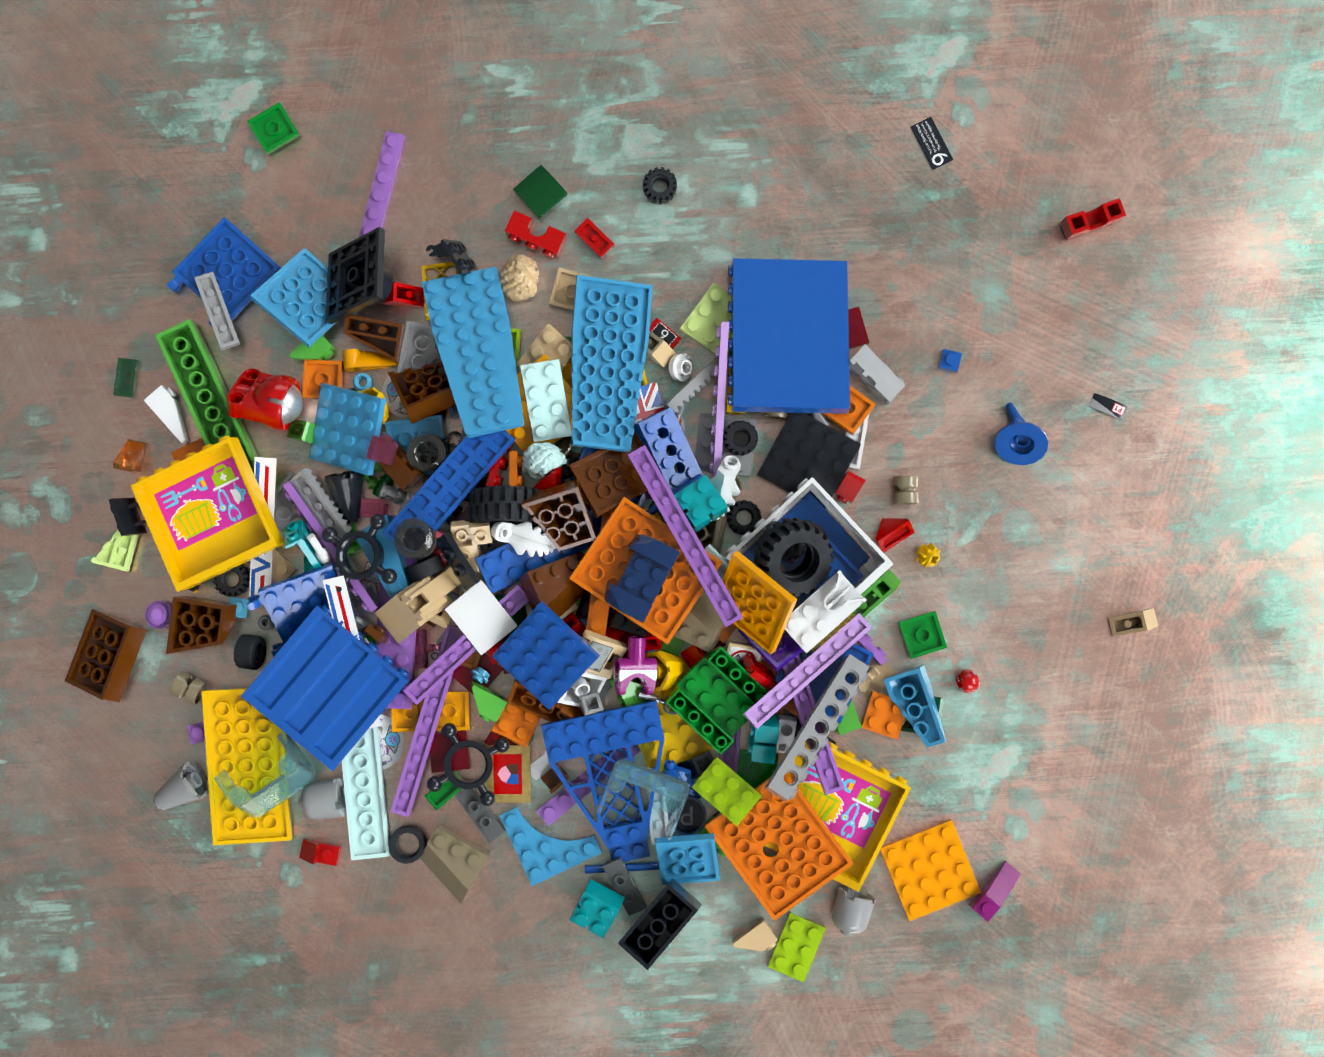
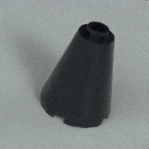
[325,471,363,524]

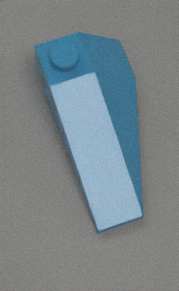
[883,664,946,747]

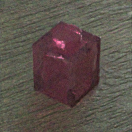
[366,434,398,466]
[359,497,389,518]

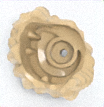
[499,254,540,302]

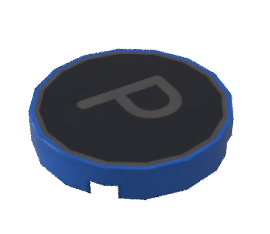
[668,795,707,835]

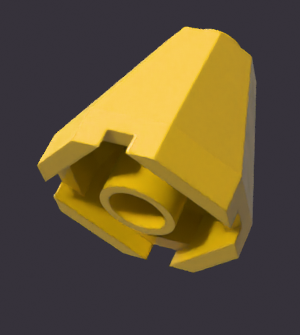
[645,651,688,692]

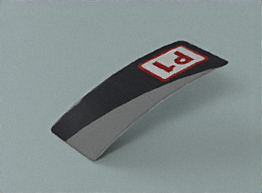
[1089,393,1127,420]

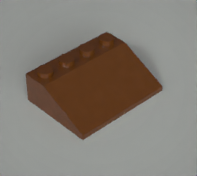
[65,609,147,703]

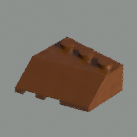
[388,362,456,424]
[518,553,584,617]

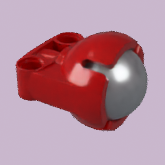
[227,368,303,430]

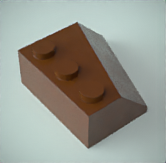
[521,479,596,551]
[166,596,237,654]

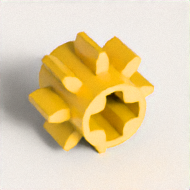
[916,543,940,568]

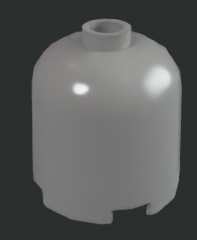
[298,778,346,820]
[832,885,877,936]

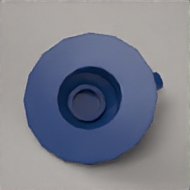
[995,403,1048,465]

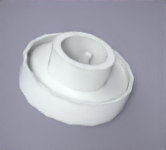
[668,353,694,382]

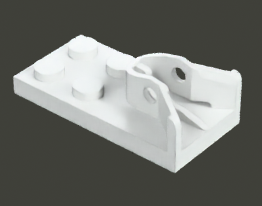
[785,570,867,653]

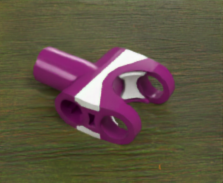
[614,636,657,695]

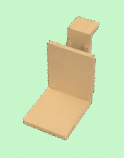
[375,567,461,643]

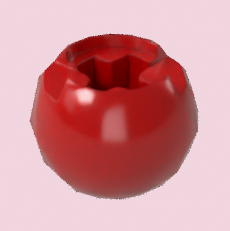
[956,669,980,693]

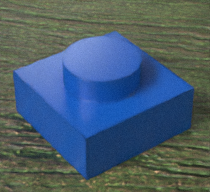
[938,349,962,373]

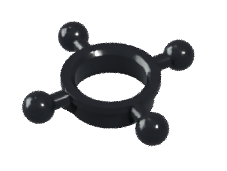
[322,514,397,592]
[427,723,510,806]

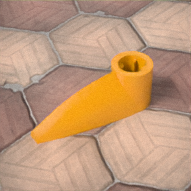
[343,349,399,372]

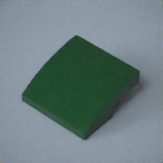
[513,165,568,219]

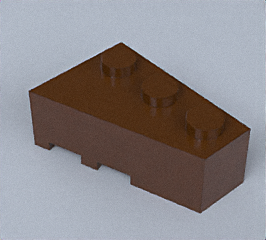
[343,315,406,362]
[375,432,426,490]

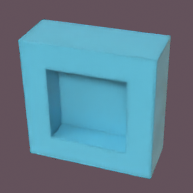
[229,597,249,618]

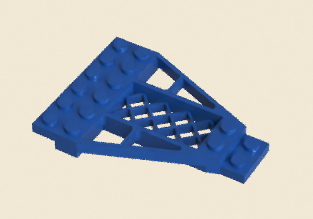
[541,700,664,862]

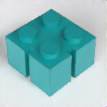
[674,475,728,533]
[747,713,780,764]
[569,879,625,939]

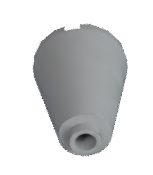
[153,762,209,810]

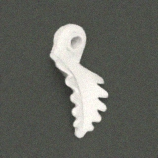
[709,455,741,521]
[491,521,556,557]

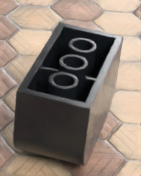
[618,878,702,970]

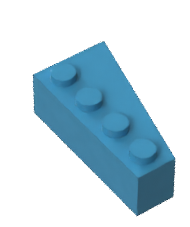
[356,515,413,599]

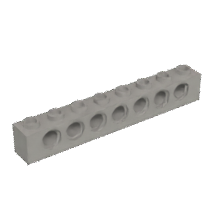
[764,654,869,801]

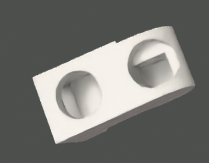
[775,714,797,753]

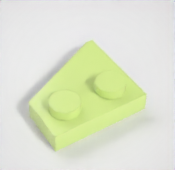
[91,530,139,572]

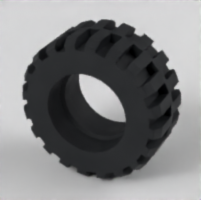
[469,485,540,529]
[754,517,834,597]

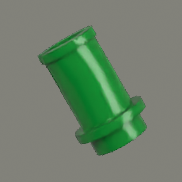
[372,474,394,499]

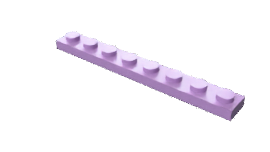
[709,322,729,477]
[743,613,872,729]

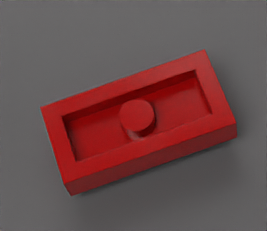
[574,218,615,259]

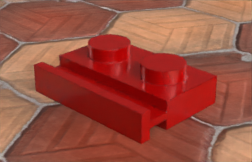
[742,653,777,690]

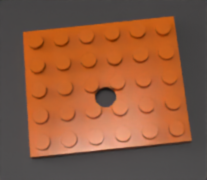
[569,497,723,644]
[704,773,854,921]

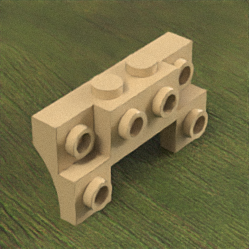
[450,520,502,595]

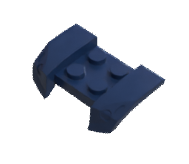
[604,534,680,623]

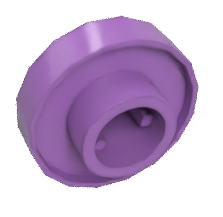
[145,601,172,629]

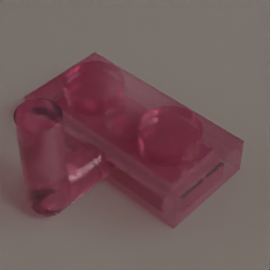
[414,629,441,669]

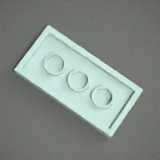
[520,359,572,442]

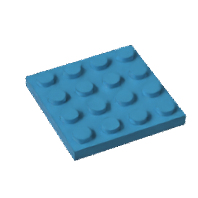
[250,248,338,348]
[308,383,386,475]

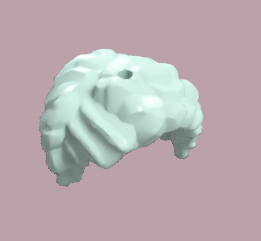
[522,442,567,480]

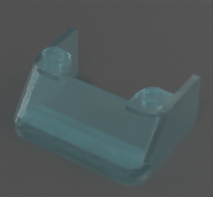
[214,731,315,818]
[596,759,689,840]

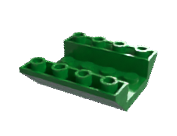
[665,646,768,755]

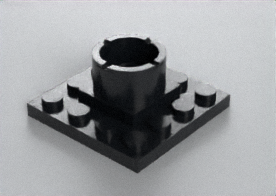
[326,227,393,324]

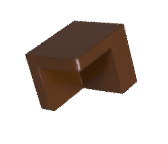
[541,762,570,794]

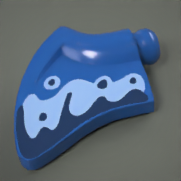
[660,759,701,799]

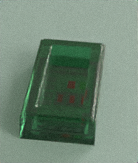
[113,358,139,398]

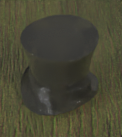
[407,434,450,472]
[394,518,437,559]

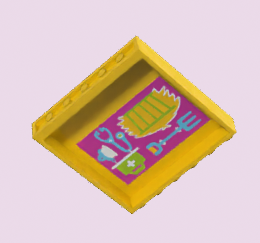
[131,435,284,592]
[764,741,911,892]

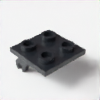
[426,239,476,275]
[109,497,147,536]

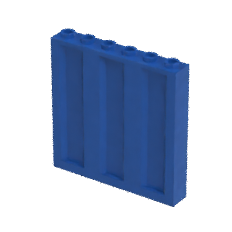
[241,604,411,771]

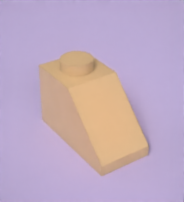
[646,331,676,368]
[1109,608,1158,636]
[732,917,778,952]

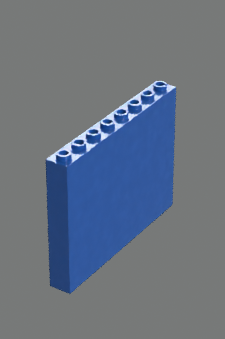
[728,258,850,414]

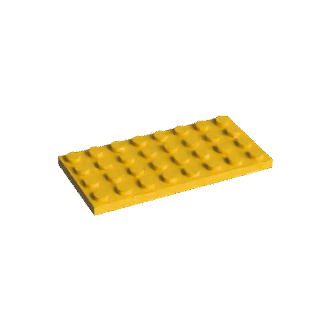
[201,687,293,845]

